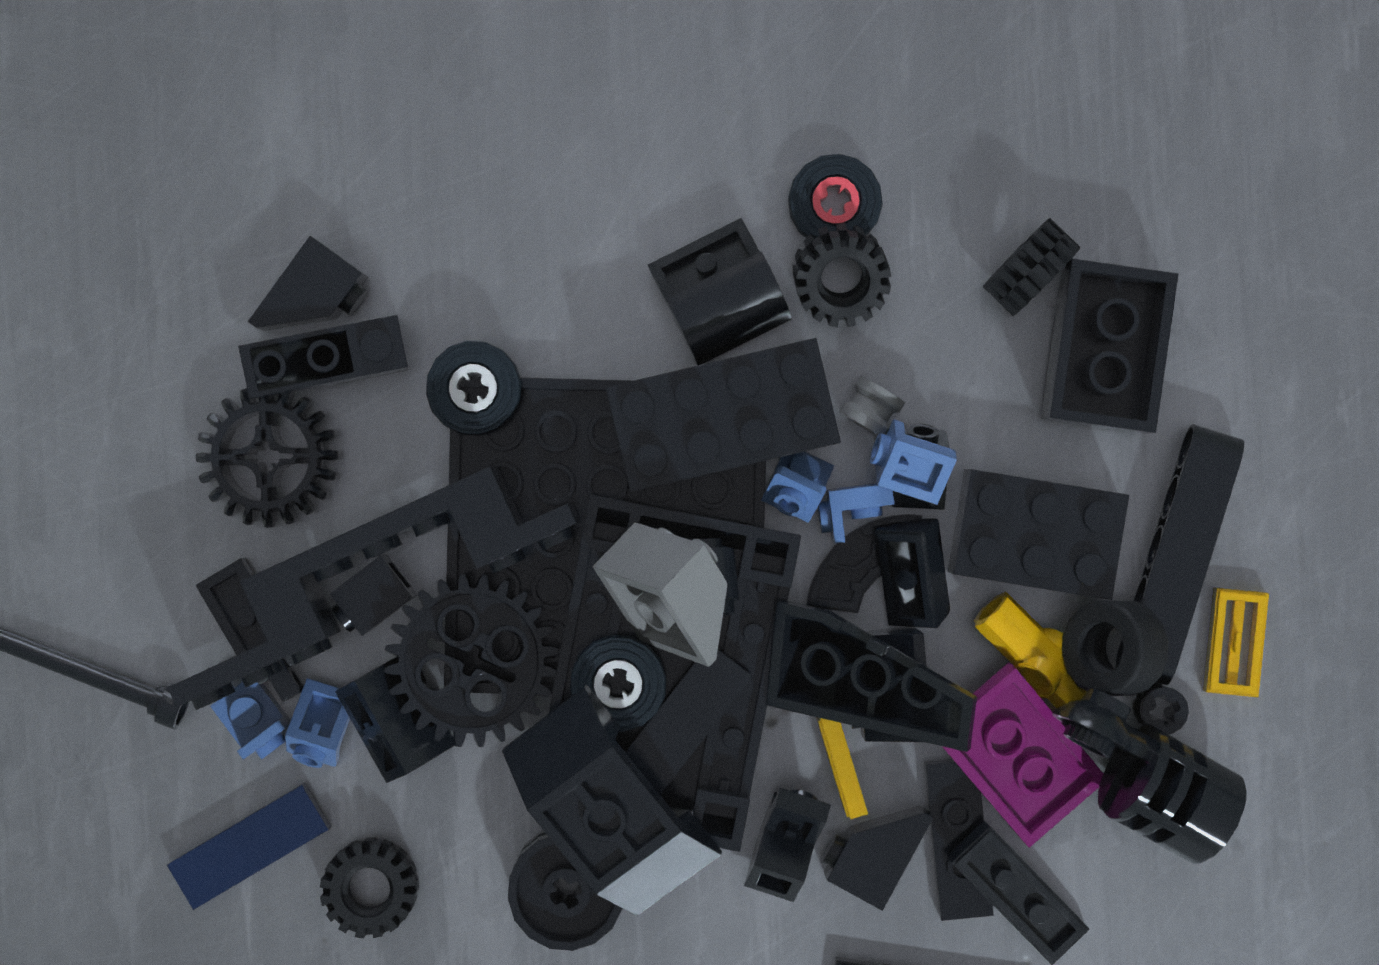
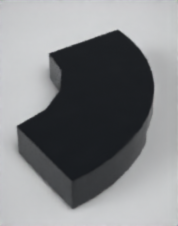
[805,514,922,613]

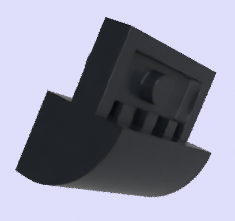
[648,218,792,365]

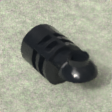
[1052,687,1247,864]

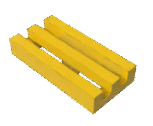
[1203,587,1269,698]
[816,717,868,819]

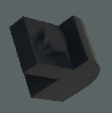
[744,788,831,902]

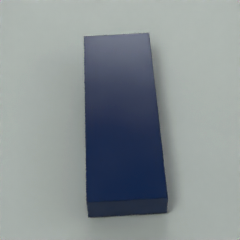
[167,783,331,910]

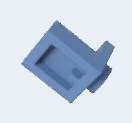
[870,419,957,505]
[761,451,835,523]
[818,483,894,544]
[285,678,350,768]
[210,682,291,760]

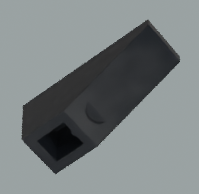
[238,315,408,399]

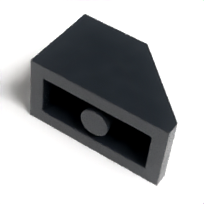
[248,236,368,331]
[821,806,933,911]

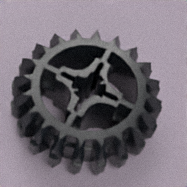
[196,388,340,528]

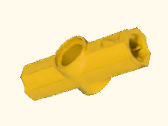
[974,591,1086,708]

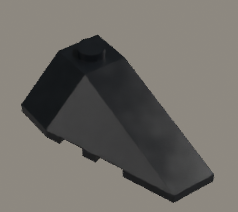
[766,600,977,752]

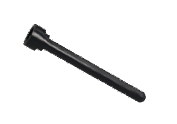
[0,628,190,730]

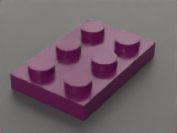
[942,662,1104,848]

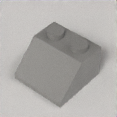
[593,522,728,667]

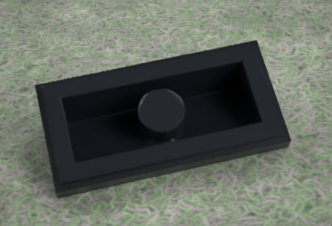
[875,518,950,628]

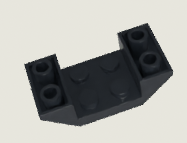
[502,685,722,916]

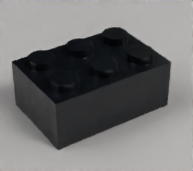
[1041,259,1179,434]
[948,469,1129,600]

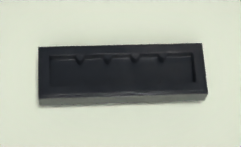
[924,759,994,921]

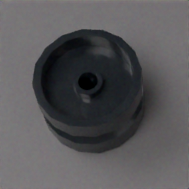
[508,830,623,951]

